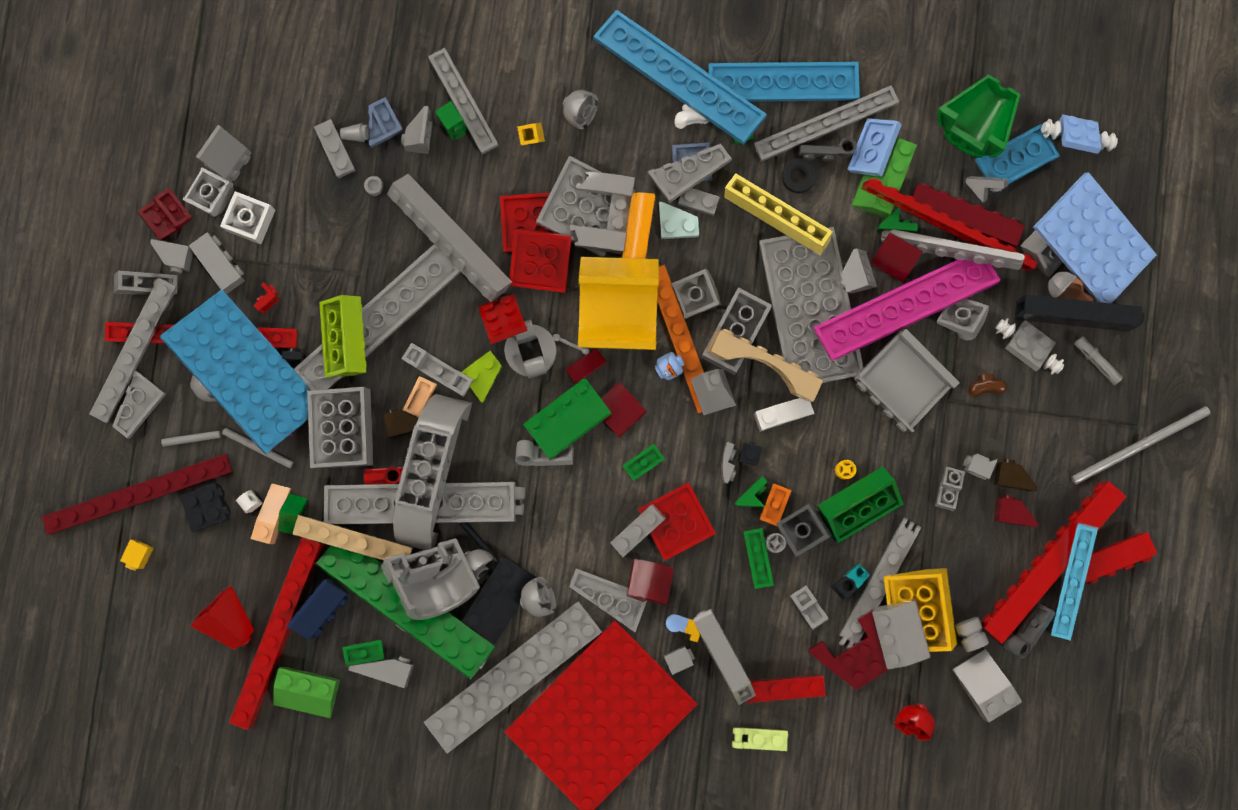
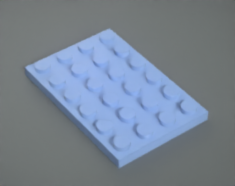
[1033,172,1157,303]

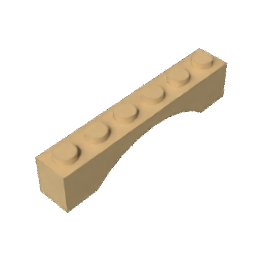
[707,329,823,402]
[292,515,413,560]

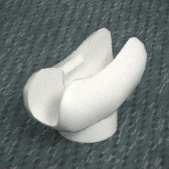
[675,104,709,129]

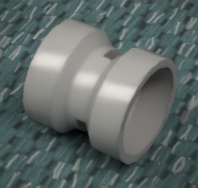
[765,533,786,553]

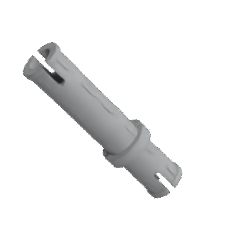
[1074,336,1123,385]

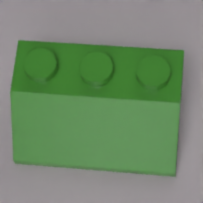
[273,666,340,718]

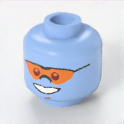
[655,352,685,380]

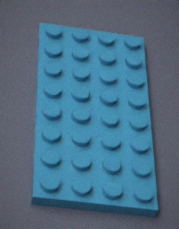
[160,290,311,455]

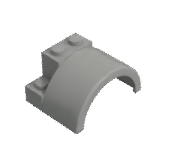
[381,538,480,620]

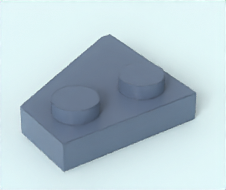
[369,97,404,148]

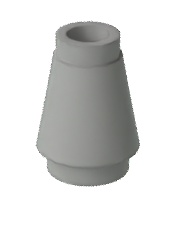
[340,123,370,142]

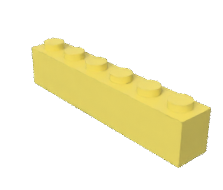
[724,173,833,255]

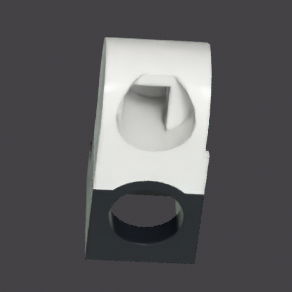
[236,490,264,516]

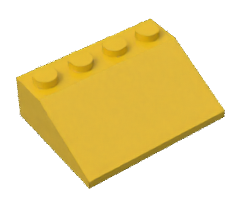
[884,568,957,652]

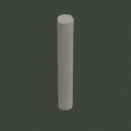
[161,430,221,447]

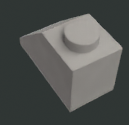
[150,239,193,274]

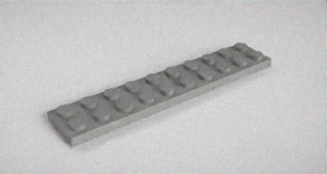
[294,244,461,391]
[324,482,515,524]
[424,601,602,753]

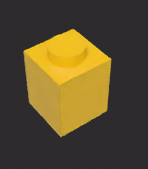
[518,123,545,146]
[120,539,154,571]

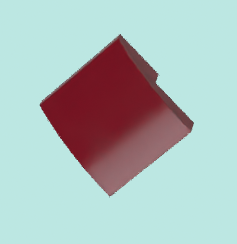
[138,188,192,241]
[870,232,923,283]
[601,382,647,438]
[626,559,674,606]

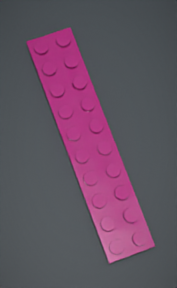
[813,260,1001,362]

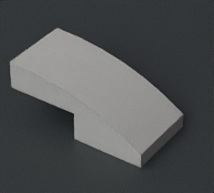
[790,586,829,630]

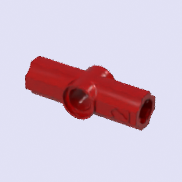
[364,467,403,485]

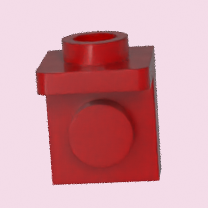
[253,282,280,314]

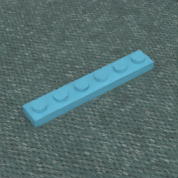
[1051,523,1098,641]

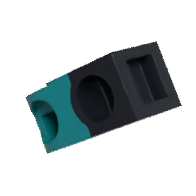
[831,563,870,600]

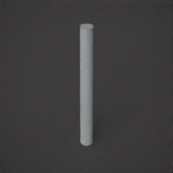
[222,428,294,468]

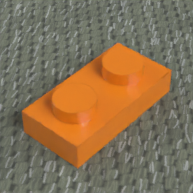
[759,483,791,526]

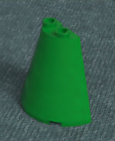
[937,74,1021,158]

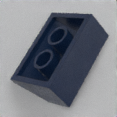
[287,579,350,640]

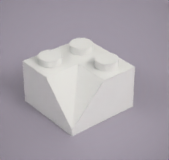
[220,192,275,245]

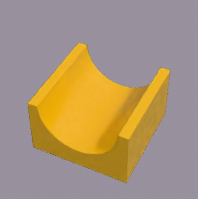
[578,257,659,350]

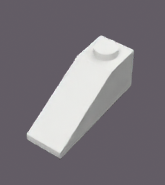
[754,398,814,432]

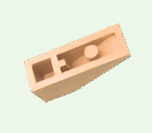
[251,483,291,544]

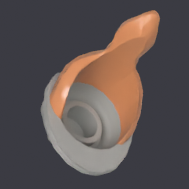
[1048,272,1094,302]

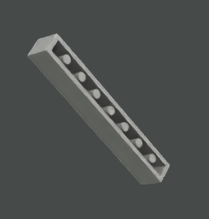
[387,174,512,302]

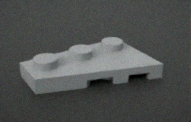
[112,370,166,439]

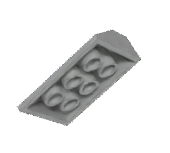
[307,387,373,468]

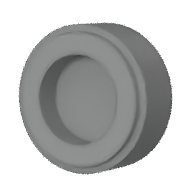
[364,176,384,196]

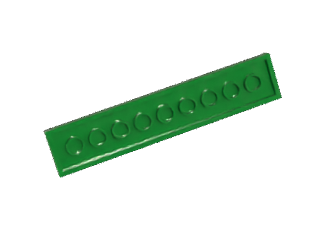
[316,545,495,680]

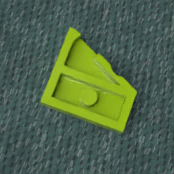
[461,351,502,403]

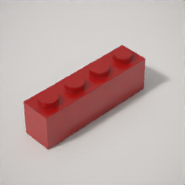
[1085,532,1157,585]
[746,674,826,703]

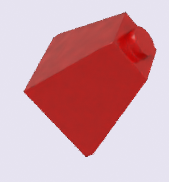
[191,586,254,650]

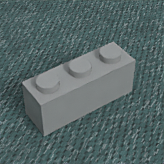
[189,232,245,294]

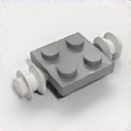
[995,318,1064,375]

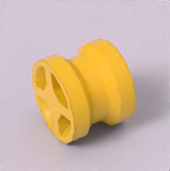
[835,460,856,480]

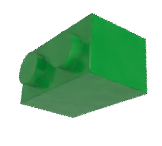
[435,101,467,140]

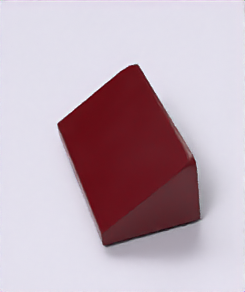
[565,348,607,384]

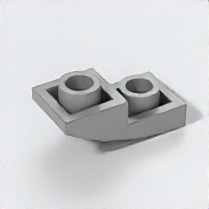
[721,442,736,484]
[935,467,965,511]

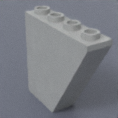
[693,609,756,705]

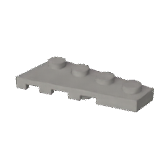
[648,144,732,203]
[569,568,647,632]

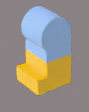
[666,614,700,643]

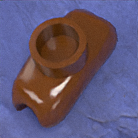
[968,374,1007,397]

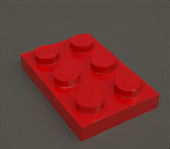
[478,294,528,344]

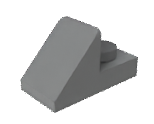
[966,176,1008,202]

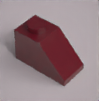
[994,495,1038,527]

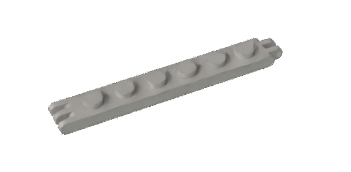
[881,230,1025,270]
[839,518,921,649]

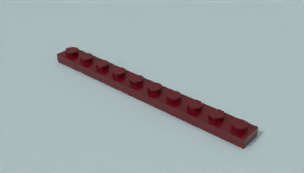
[42,454,233,535]

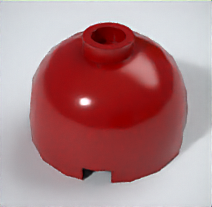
[894,704,935,741]

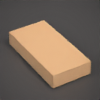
[403,376,437,418]

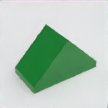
[278,494,308,536]

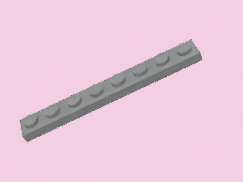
[754,85,899,162]
[89,278,178,423]

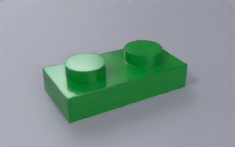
[622,444,665,482]
[342,639,385,666]

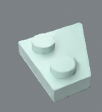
[659,202,699,239]

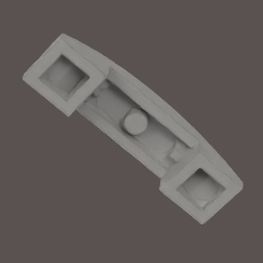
[401,343,474,397]

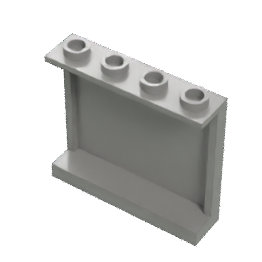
[854,329,960,433]

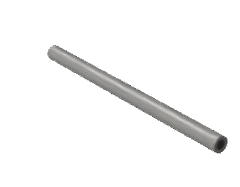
[1071,406,1211,485]

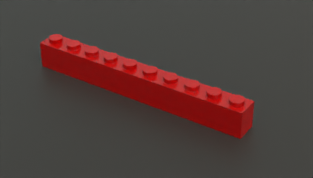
[981,481,1127,644]
[229,537,325,730]

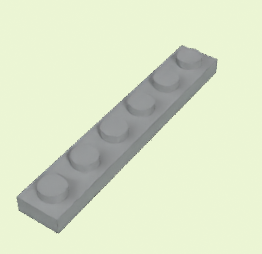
[428,48,499,155]

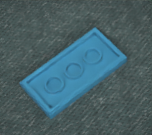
[975,124,1060,193]

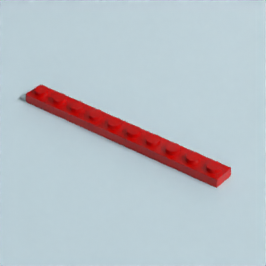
[861,178,1037,271]
[105,322,298,348]

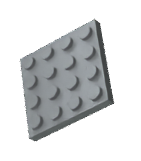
[536,156,637,257]

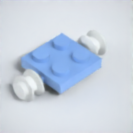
[1041,115,1118,154]

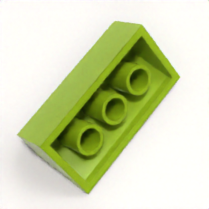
[319,295,367,378]

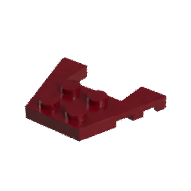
[808,610,889,690]

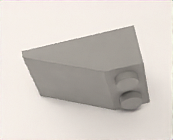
[196,125,251,182]
[952,649,1022,722]

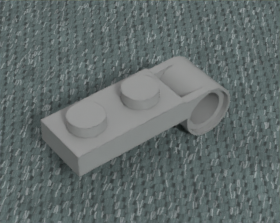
[515,440,574,466]

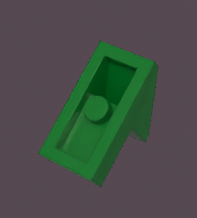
[876,208,918,233]
[733,476,768,507]

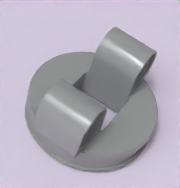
[504,319,557,379]

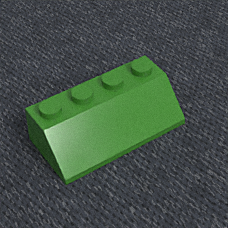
[852,138,917,219]

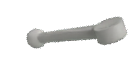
[553,334,589,355]

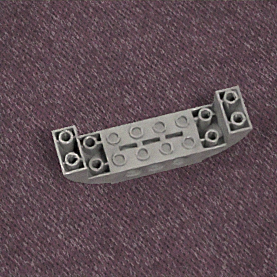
[393,394,472,550]

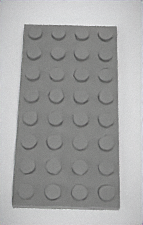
[759,227,863,383]

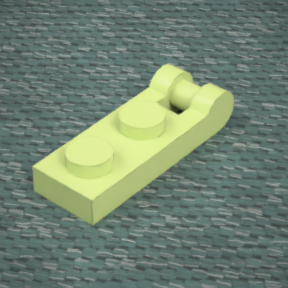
[732,727,788,751]

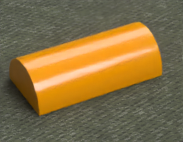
[622,193,655,259]

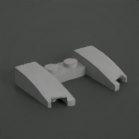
[569,172,635,254]

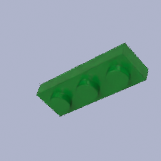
[743,528,774,589]

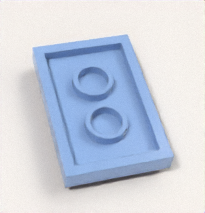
[847,118,902,177]

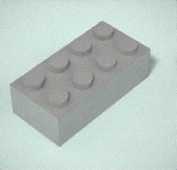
[701,287,772,375]

